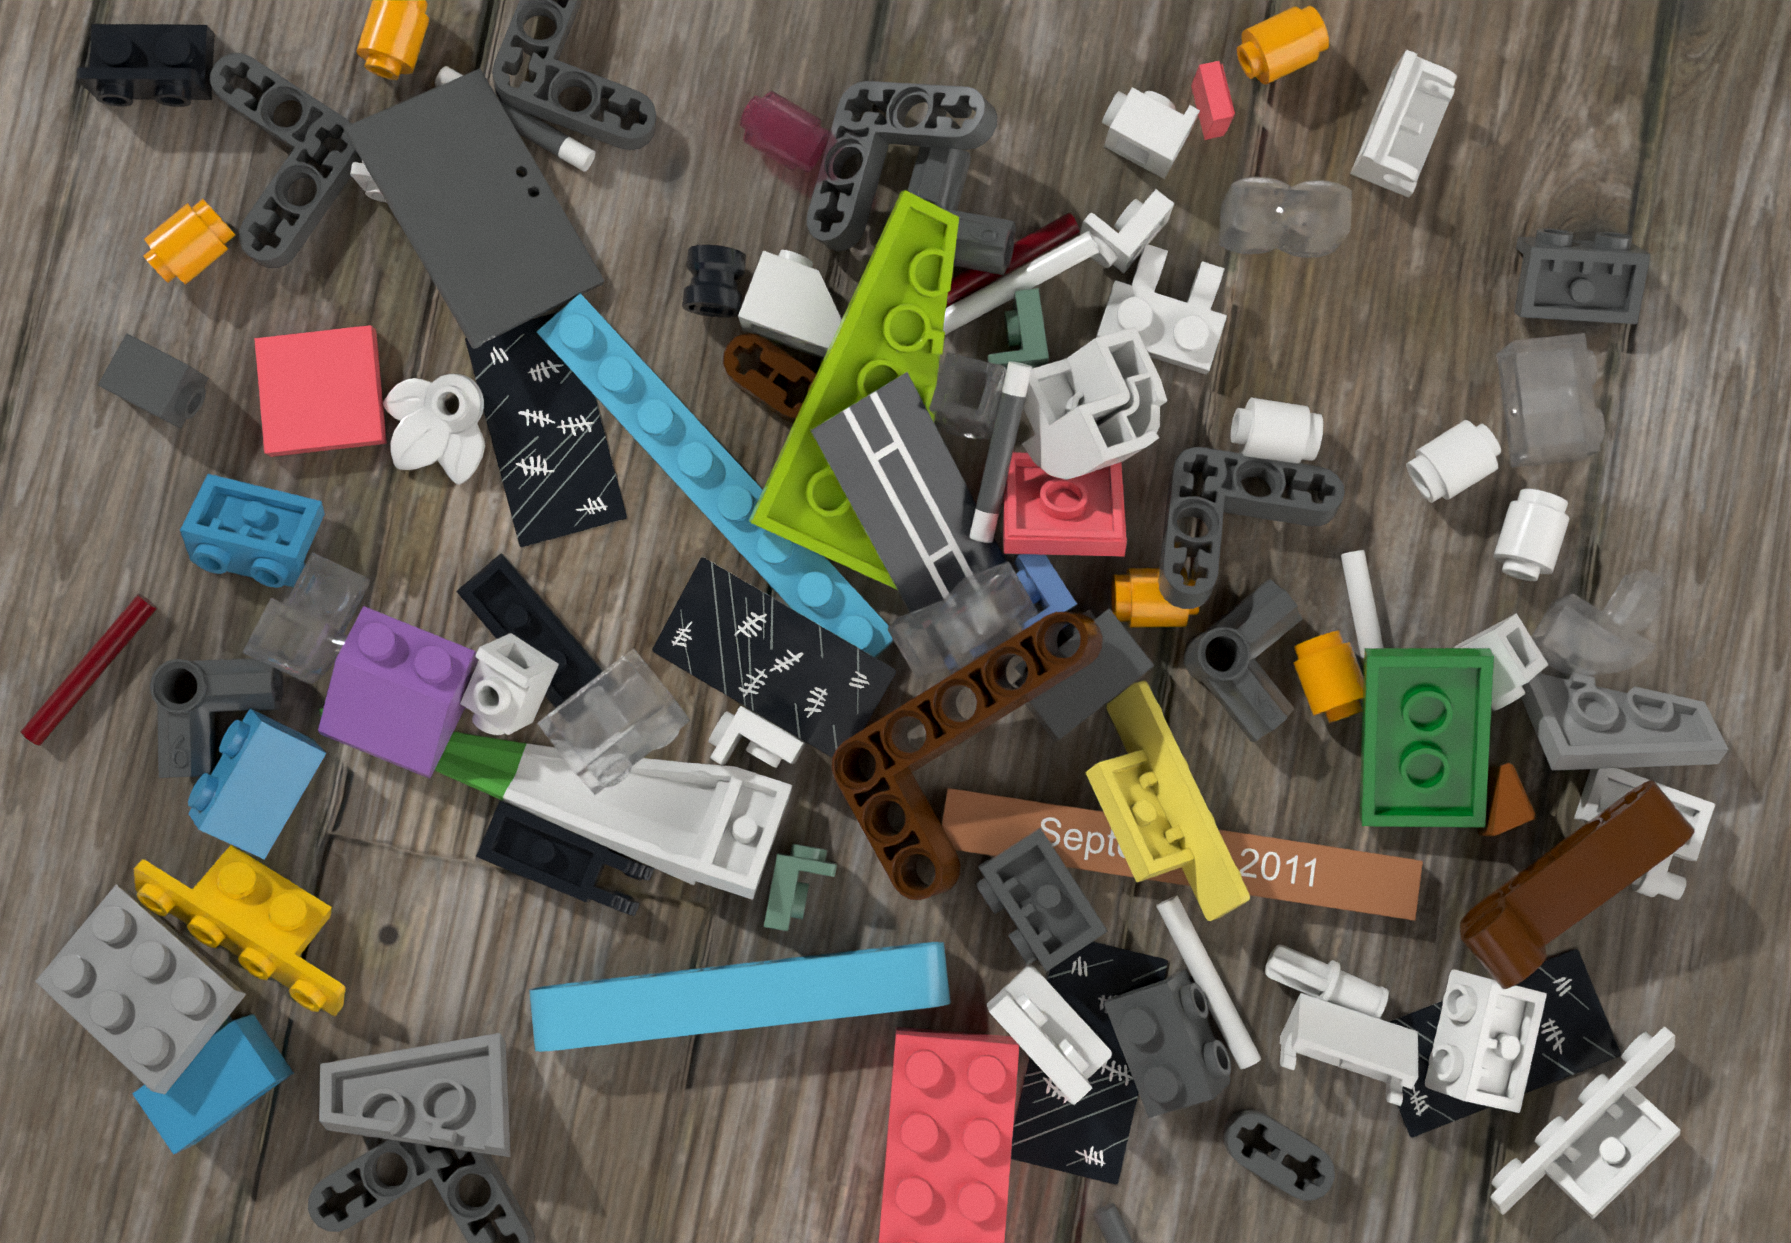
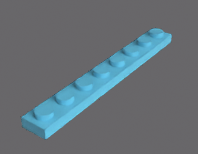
[537,293,898,658]

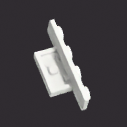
[1490,1027,1680,1219]

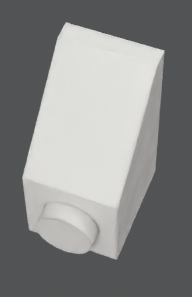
[738,250,842,359]

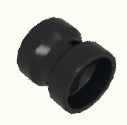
[682,244,746,318]

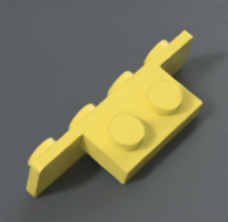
[1085,680,1250,921]

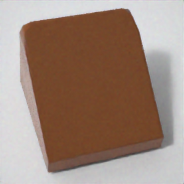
[1477,762,1535,836]

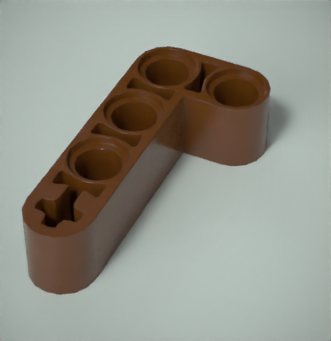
[1460,780,1695,989]

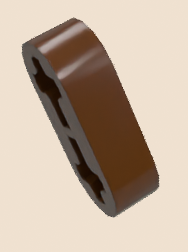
[723,333,816,423]

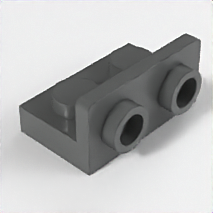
[1514,228,1651,324]
[975,828,1108,972]

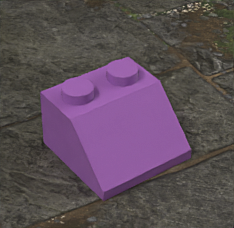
[318,606,478,779]

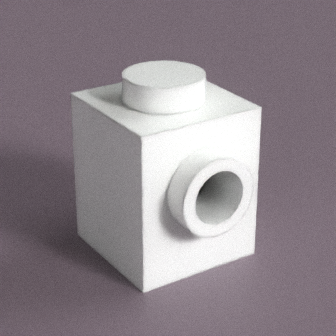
[1454,613,1548,711]

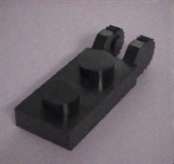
[476,801,655,916]

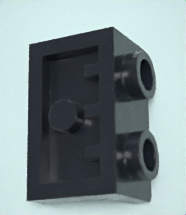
[76,24,215,107]

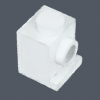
[1102,87,1200,179]
[460,633,559,735]

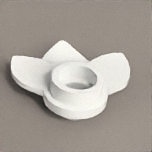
[383,374,485,485]

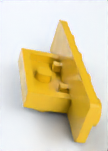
[134,845,345,1016]

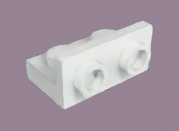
[987,965,1112,1105]
[1425,969,1547,1113]

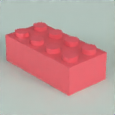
[878,1027,1019,1243]

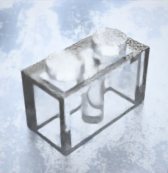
[1497,333,1605,468]
[537,648,690,795]

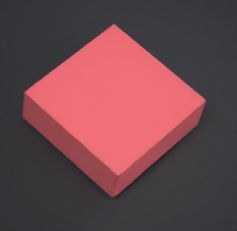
[1191,61,1235,140]

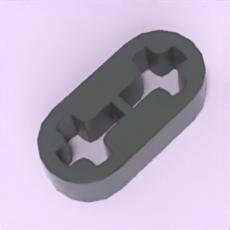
[1223,1109,1335,1201]

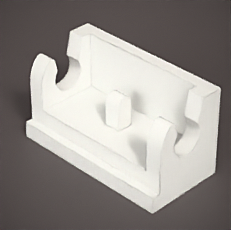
[1350,50,1457,198]
[1280,993,1418,1106]

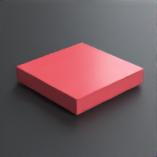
[254,325,387,457]
[1003,452,1127,557]

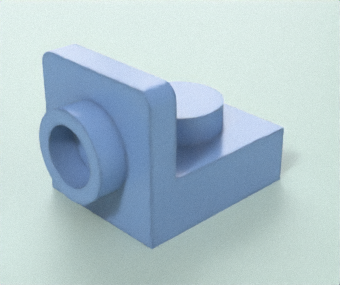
[1012,554,1077,633]

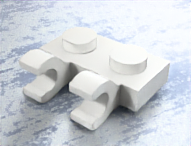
[1096,244,1227,375]

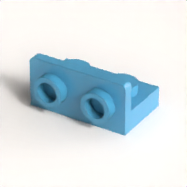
[180,474,325,589]

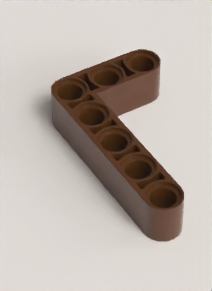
[832,612,1103,900]

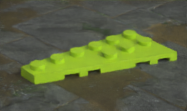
[749,190,959,590]

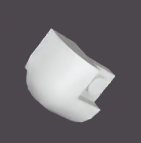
[1022,327,1167,480]

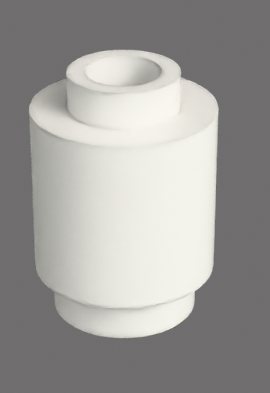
[1231,398,1323,463]
[1406,420,1501,503]
[1493,489,1570,581]

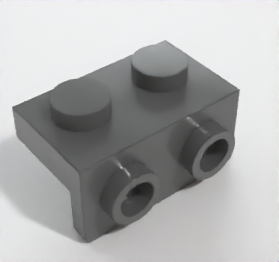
[1104,969,1231,1118]

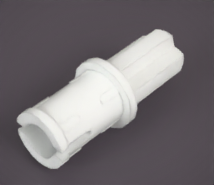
[1265,945,1389,1019]

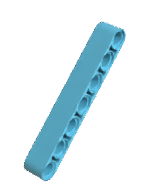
[529,942,951,1052]

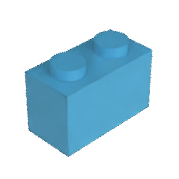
[188,708,326,860]
[132,1014,294,1155]

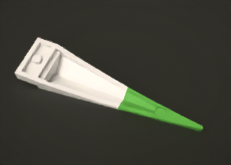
[319,708,792,900]

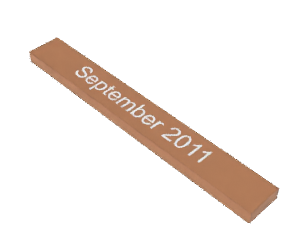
[941,788,1423,921]

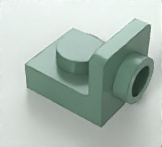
[987,288,1049,383]
[764,844,837,931]

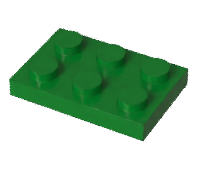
[1360,648,1494,828]

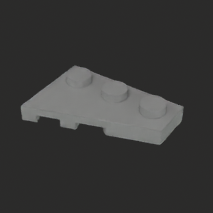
[1521,672,1729,770]
[319,1033,511,1157]

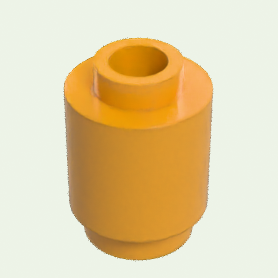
[356,0,429,80]
[1237,6,1329,85]
[143,198,236,285]
[1111,567,1199,628]
[1293,630,1364,723]

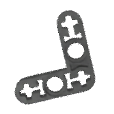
[492,0,656,150]
[210,53,362,268]
[806,81,998,251]
[1158,447,1345,609]
[308,1139,535,1243]

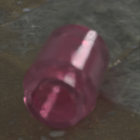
[740,91,830,173]

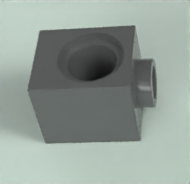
[98,333,209,429]

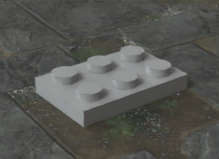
[35,884,246,1095]

